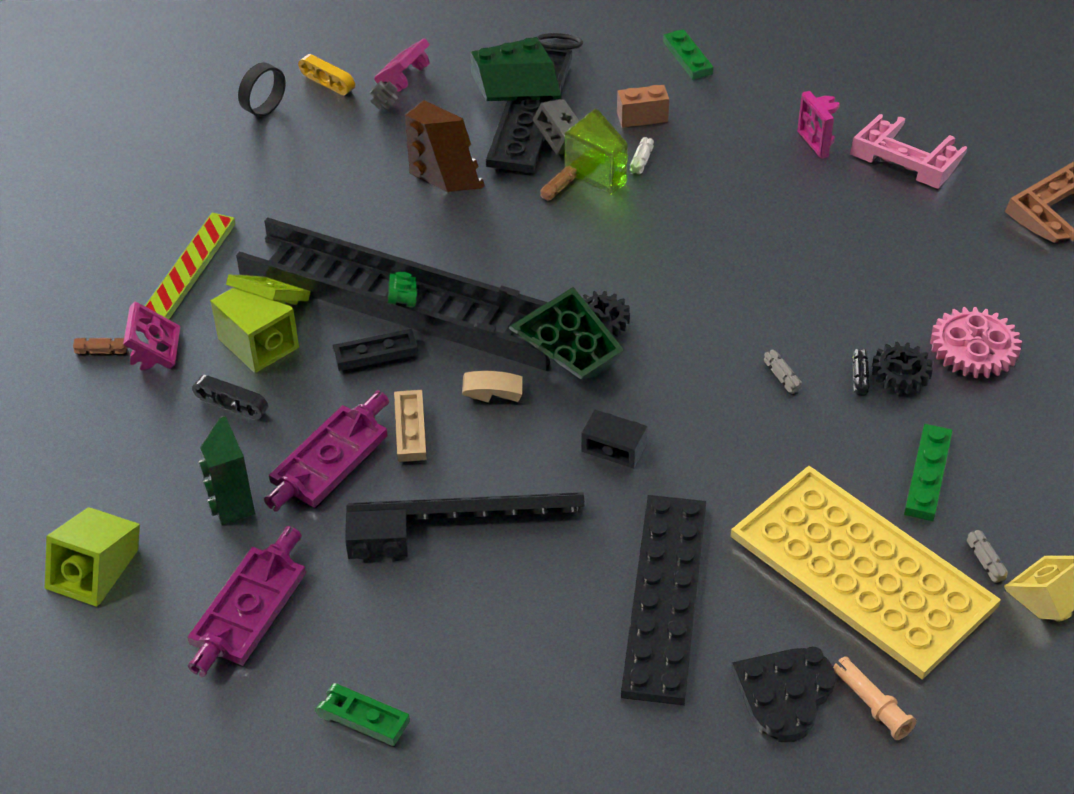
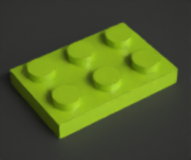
[226,274,311,305]

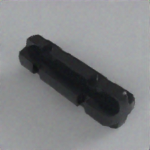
[853,348,870,395]

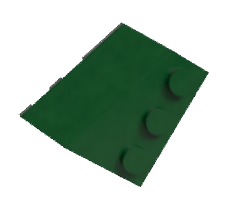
[470,37,561,101]
[509,287,624,379]
[198,416,255,526]

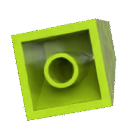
[210,288,299,373]
[44,507,140,607]

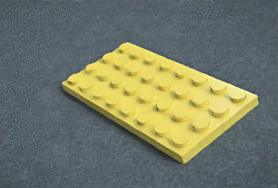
[730,466,1001,680]

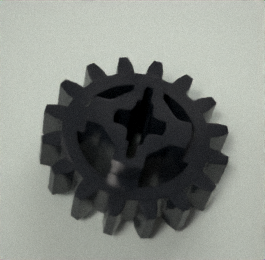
[583,291,630,337]
[871,342,933,394]

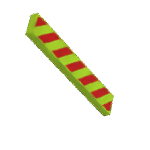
[145,212,236,319]

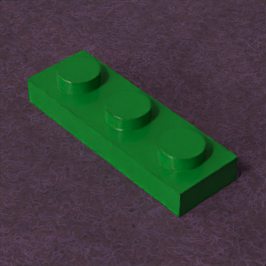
[663,29,714,80]

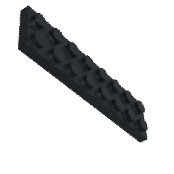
[486,47,572,173]
[621,495,706,706]

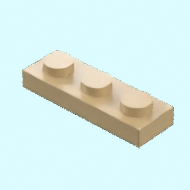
[394,390,427,462]

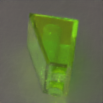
[565,109,628,195]

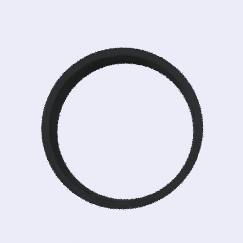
[238,62,286,117]

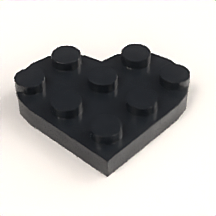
[731,646,836,742]

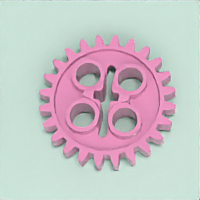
[930,307,1022,378]

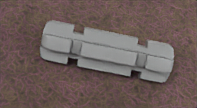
[764,350,802,394]
[967,530,1008,583]

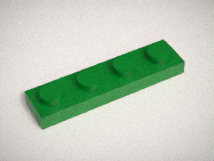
[904,424,953,521]

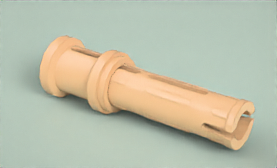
[833,657,916,740]

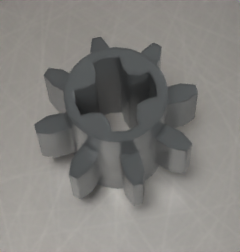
[369,81,398,110]

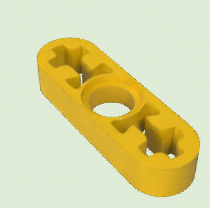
[298,54,355,95]

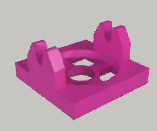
[374,39,430,92]
[797,91,840,159]
[123,301,181,370]

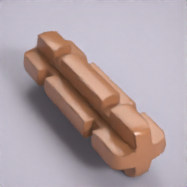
[540,165,577,201]
[73,338,128,354]

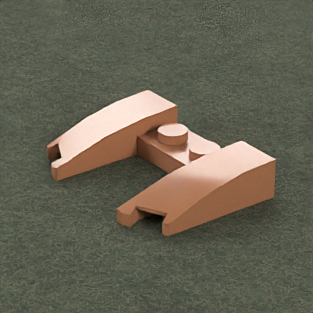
[1005,162,1074,243]

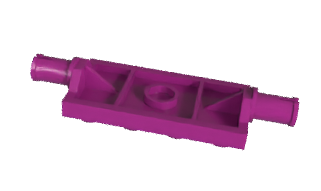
[264,390,389,512]
[187,526,306,677]

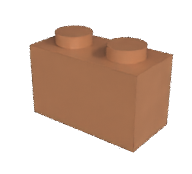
[617,85,669,128]

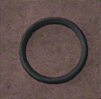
[537,33,583,50]

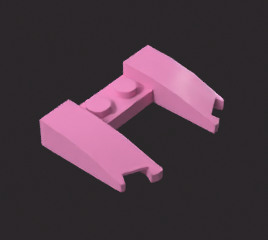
[850,114,967,189]

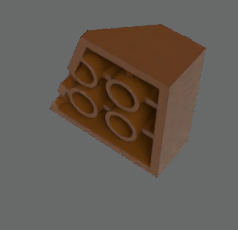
[405,100,485,192]

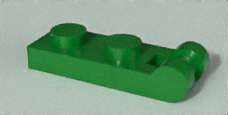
[388,272,417,308]
[315,683,410,746]

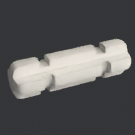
[630,137,654,175]

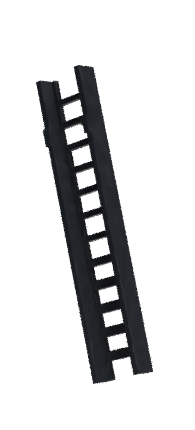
[236,217,550,371]

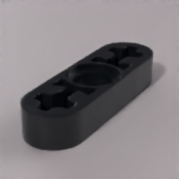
[192,375,268,420]

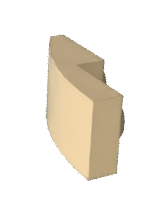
[462,371,522,402]

